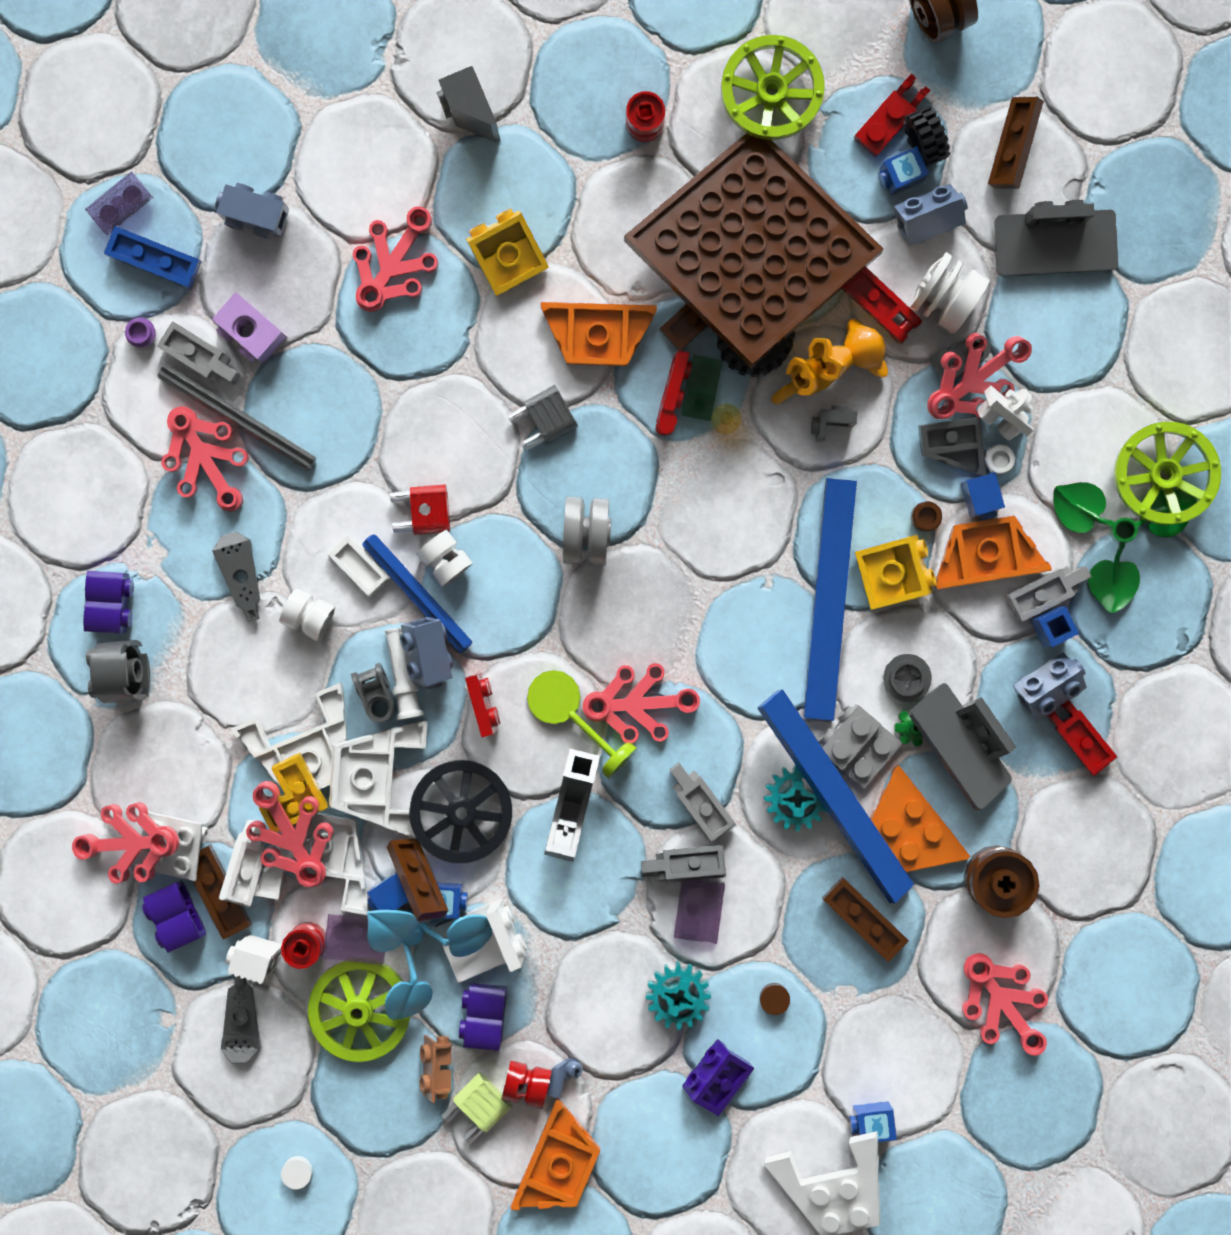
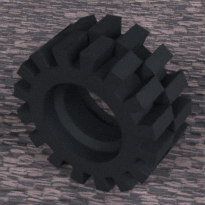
[903,106,950,167]

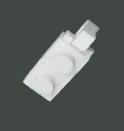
[219,820,266,907]

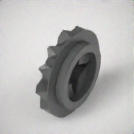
[883,654,932,702]

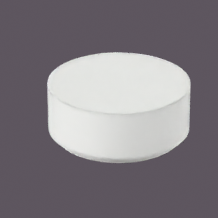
[984,445,1015,475]
[281,1156,313,1189]

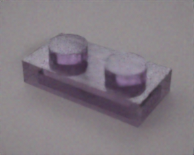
[85,171,154,235]

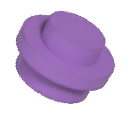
[125,317,156,348]

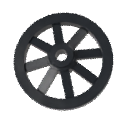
[409,760,512,863]

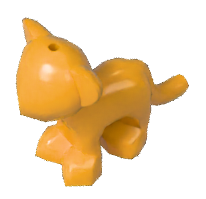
[771,319,888,405]

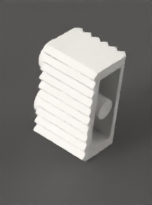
[225,934,282,984]

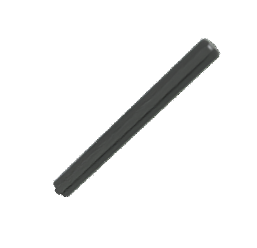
[157,364,316,471]

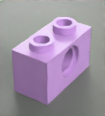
[212,292,287,364]

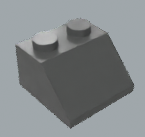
[436,66,501,142]

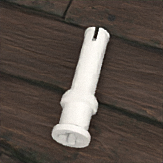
[385,627,424,720]

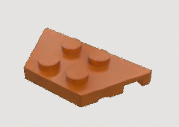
[541,302,657,367]
[934,515,1052,590]
[870,765,971,872]
[510,1098,600,1210]

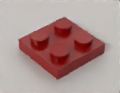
[465,673,501,738]

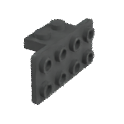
[994,200,1118,276]
[909,683,1016,811]

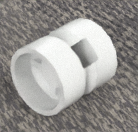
[416,530,473,587]
[279,588,336,641]

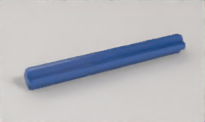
[362,534,472,653]

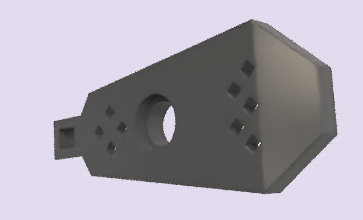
[212,532,261,622]
[221,976,261,1063]

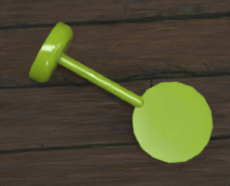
[527,670,637,779]

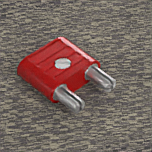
[390,484,451,535]

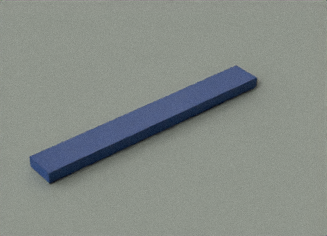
[803,478,857,721]
[757,689,914,903]

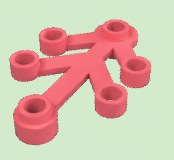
[353,206,439,312]
[927,333,1032,419]
[161,406,249,512]
[583,663,700,743]
[246,781,334,887]
[72,802,179,884]
[962,953,1048,1056]

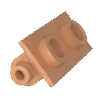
[419,1035,452,1103]

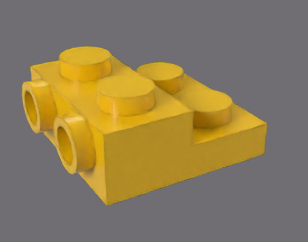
[466,209,549,296]
[855,535,937,610]

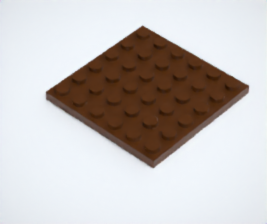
[624,133,884,368]

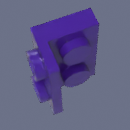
[682,1039,755,1117]

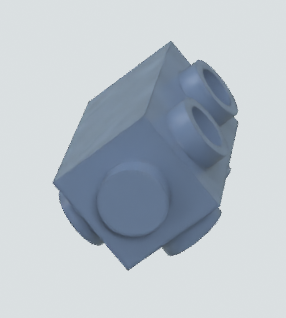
[215,183,290,239]
[894,184,968,246]
[400,617,453,689]
[1013,652,1087,721]

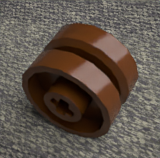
[909,0,978,44]
[964,845,1040,918]

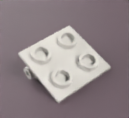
[139,812,209,881]

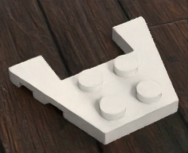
[231,682,347,789]
[329,720,428,839]
[254,813,370,915]
[764,1132,881,1235]

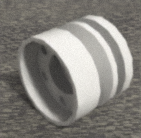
[910,252,990,335]

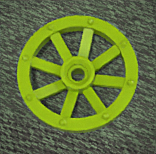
[721,35,825,140]
[1114,422,1221,525]
[308,957,411,1062]

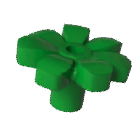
[894,711,923,746]

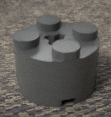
[86,640,150,703]

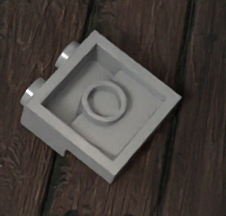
[818,704,903,789]

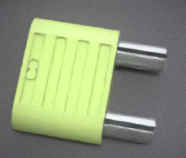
[442,1072,513,1144]

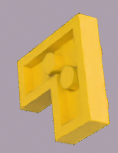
[258,753,328,832]

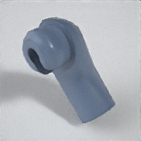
[547,1058,583,1098]

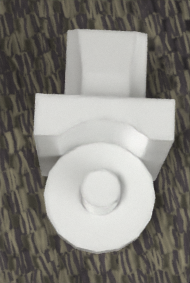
[977,386,1034,441]

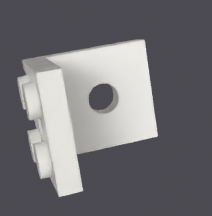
[435,898,527,983]

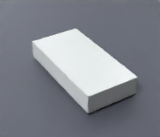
[327,534,391,599]

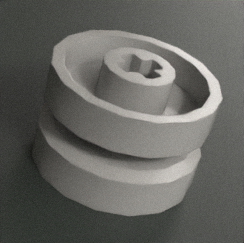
[563,497,611,566]

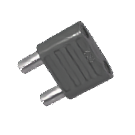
[508,385,578,450]

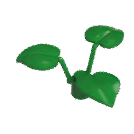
[1053,482,1197,613]

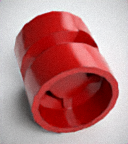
[626,91,665,142]
[281,922,328,969]
[501,1060,552,1109]

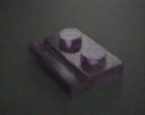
[673,879,725,944]
[323,914,385,965]

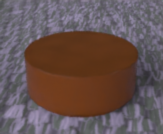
[911,501,942,532]
[759,983,790,1015]

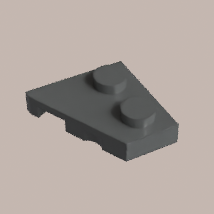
[918,417,986,476]

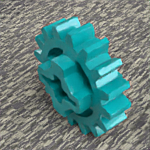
[763,764,827,831]
[645,961,711,1030]

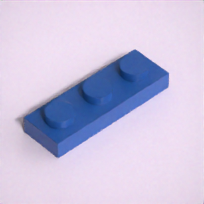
[104,226,202,289]

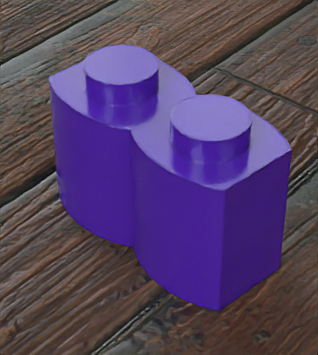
[83,571,134,634]
[142,880,206,953]
[459,983,507,1051]

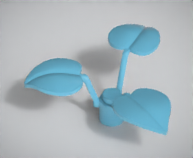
[367,910,493,1020]

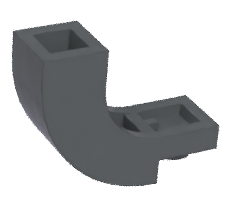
[544,749,600,862]

